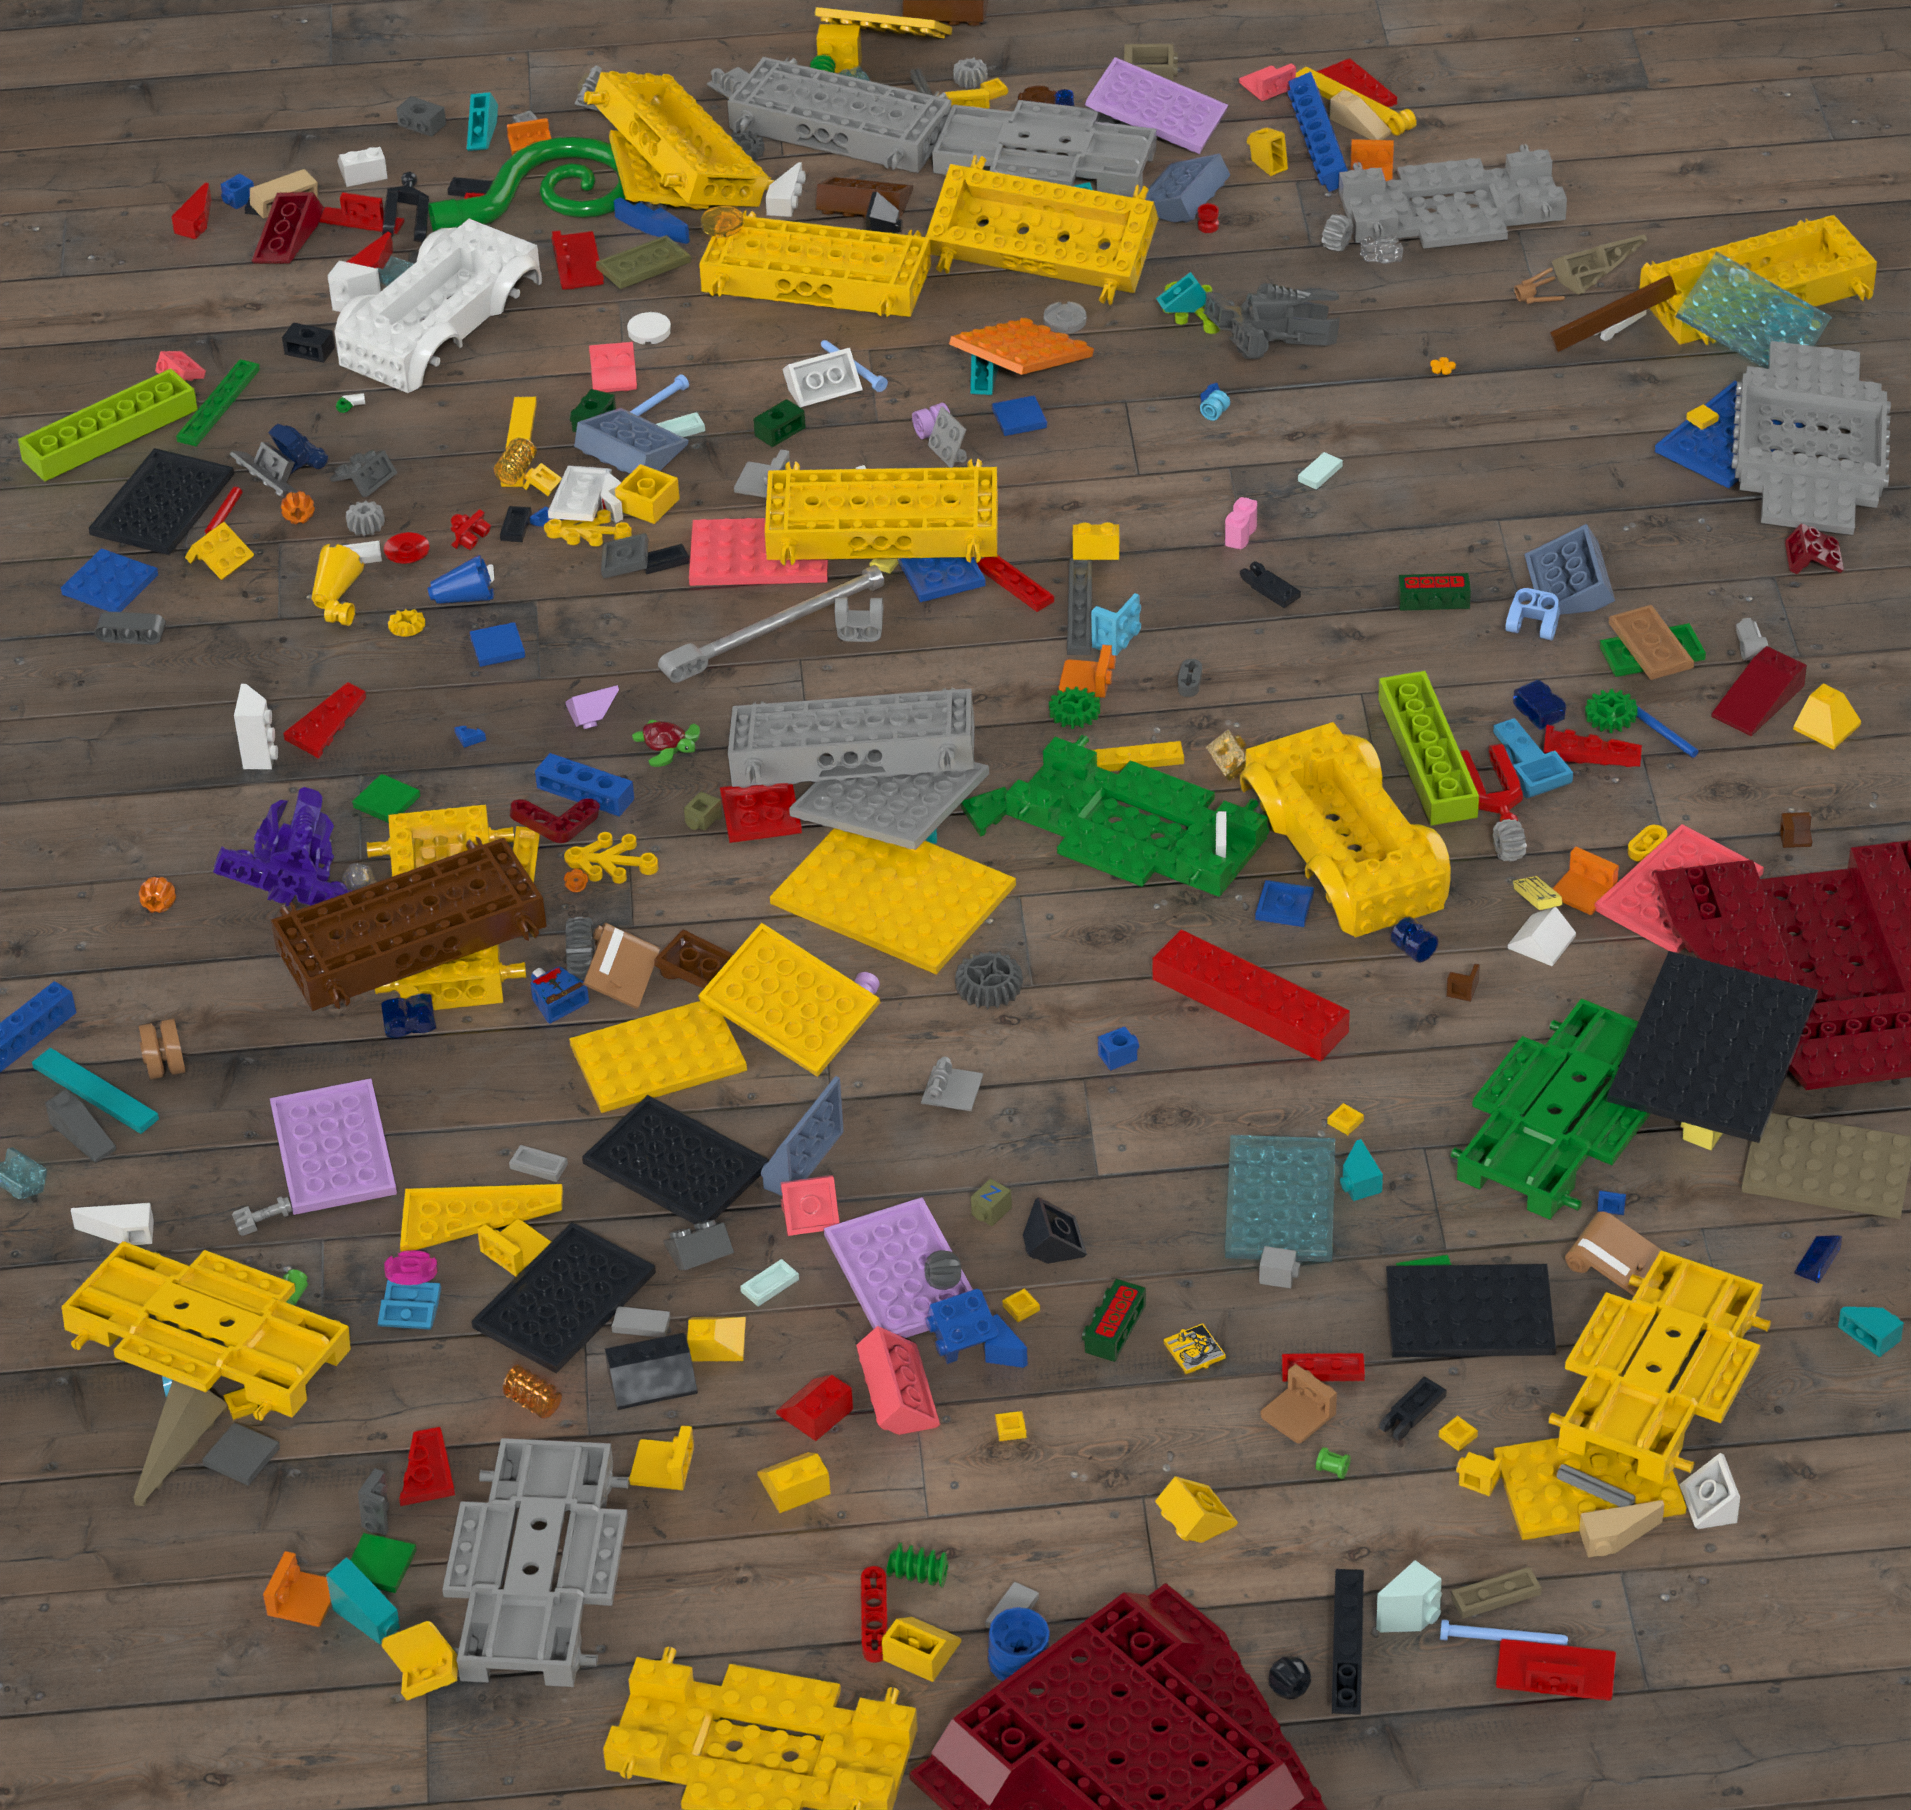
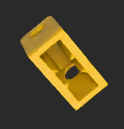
[1247,127,1288,176]

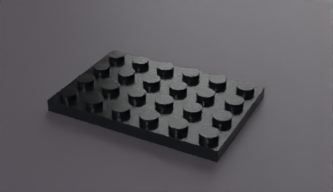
[88,448,234,555]
[582,1095,769,1224]
[471,1222,656,1374]
[1386,1264,1556,1357]

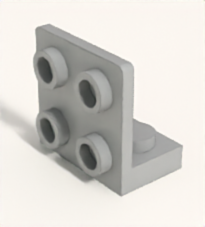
[734,449,790,498]

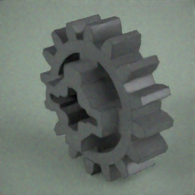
[729,131,765,160]

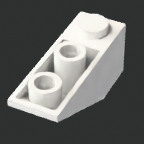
[766,162,806,217]
[71,1203,154,1245]

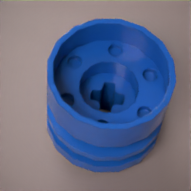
[988,1607,1049,1681]

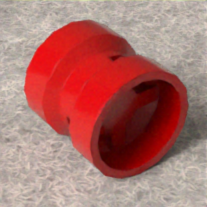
[1198,203,1219,233]

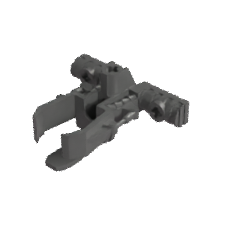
[1203,283,1340,359]

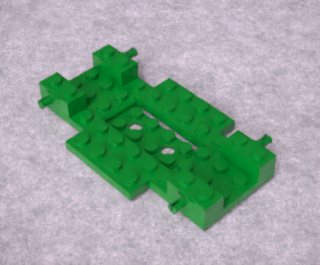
[1006,735,1268,897]
[1451,998,1650,1220]

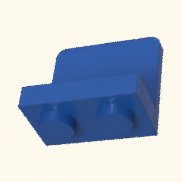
[925,1289,998,1364]

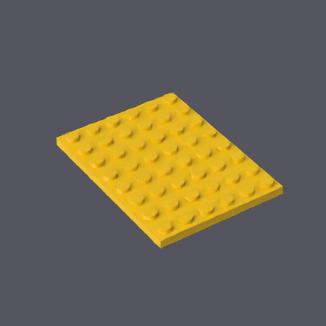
[770,828,1016,975]

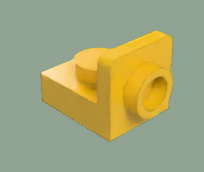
[523,463,562,496]

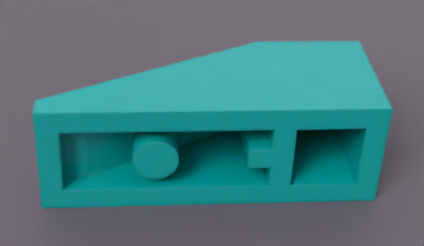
[467,92,498,151]

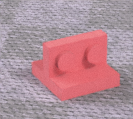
[780,1175,839,1236]

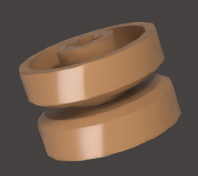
[139,1019,185,1080]

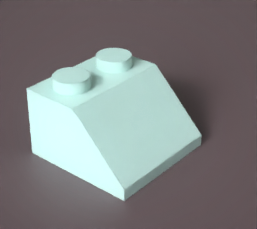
[1376,1561,1442,1633]

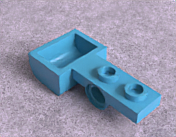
[1493,718,1573,798]

